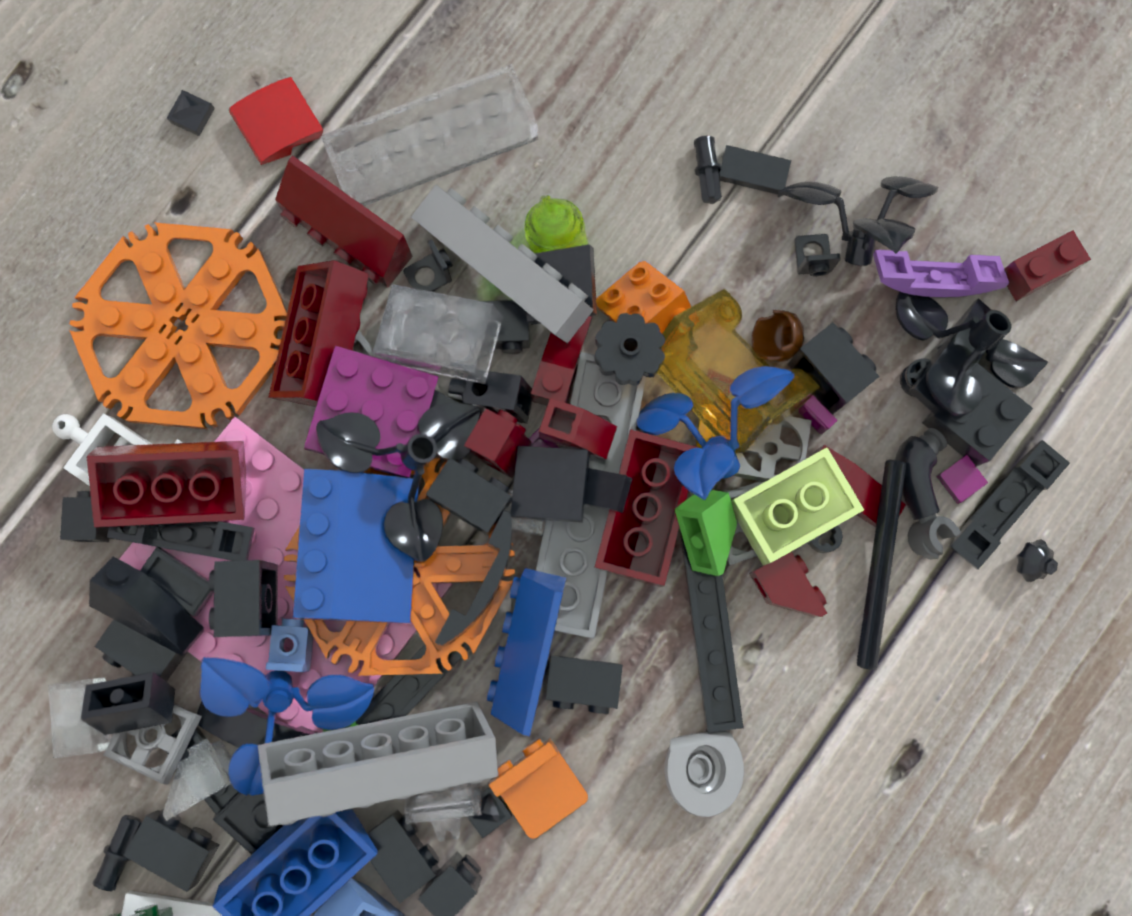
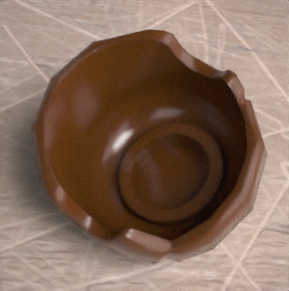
[752,310,804,362]

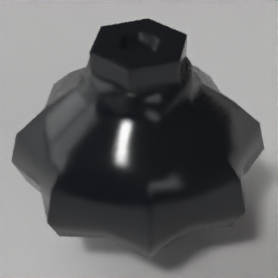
[1016,539,1058,582]

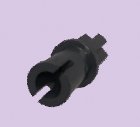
[694,135,722,204]
[93,815,142,892]

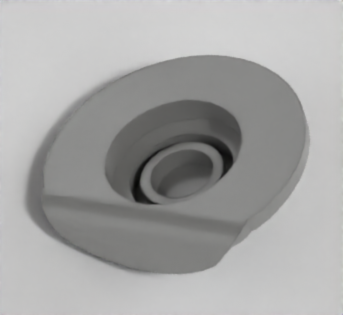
[665,731,744,817]

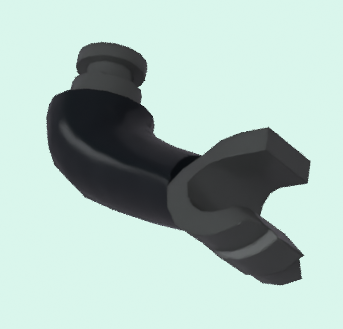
[895,428,961,560]

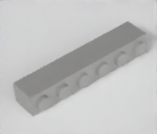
[411,185,593,343]

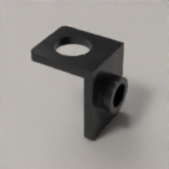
[794,234,841,277]
[403,239,453,296]

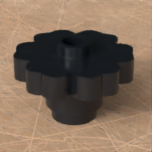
[594,313,665,386]

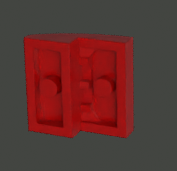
[229,76,323,165]

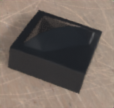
[167,90,215,136]
[462,787,512,839]

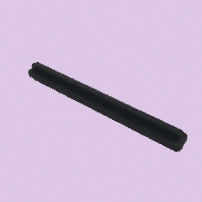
[857,459,906,670]

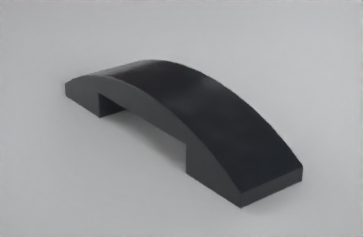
[949,440,1070,570]
[435,510,512,646]
[107,521,255,561]
[197,700,318,748]

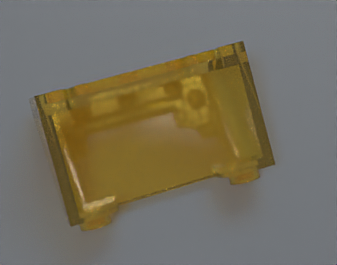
[657,288,820,453]

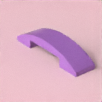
[873,250,1009,297]

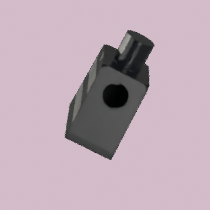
[448,369,532,424]

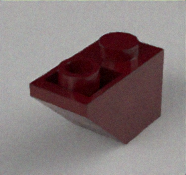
[539,398,617,460]
[749,551,828,617]

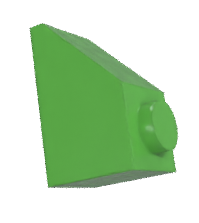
[675,490,737,576]

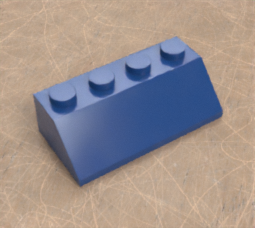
[487,568,566,736]
[212,808,378,916]

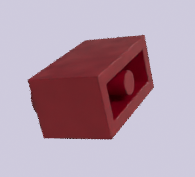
[1004,230,1091,302]
[464,408,531,478]

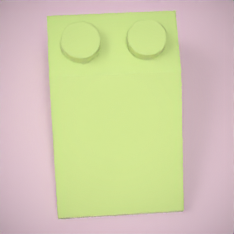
[731,448,864,565]

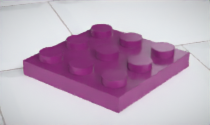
[304,346,439,478]

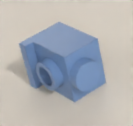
[266,618,313,672]

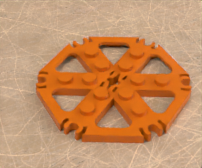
[69,222,287,430]
[284,458,515,676]

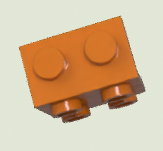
[596,261,695,342]
[489,738,588,839]

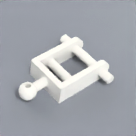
[52,413,183,486]

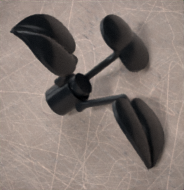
[778,176,939,266]
[895,291,1048,416]
[316,403,480,562]

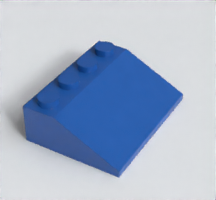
[293,469,419,623]

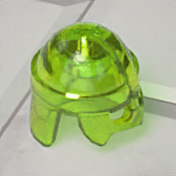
[524,195,588,253]

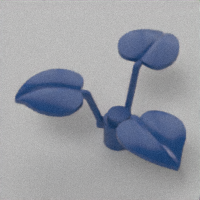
[637,366,795,500]
[200,658,374,796]

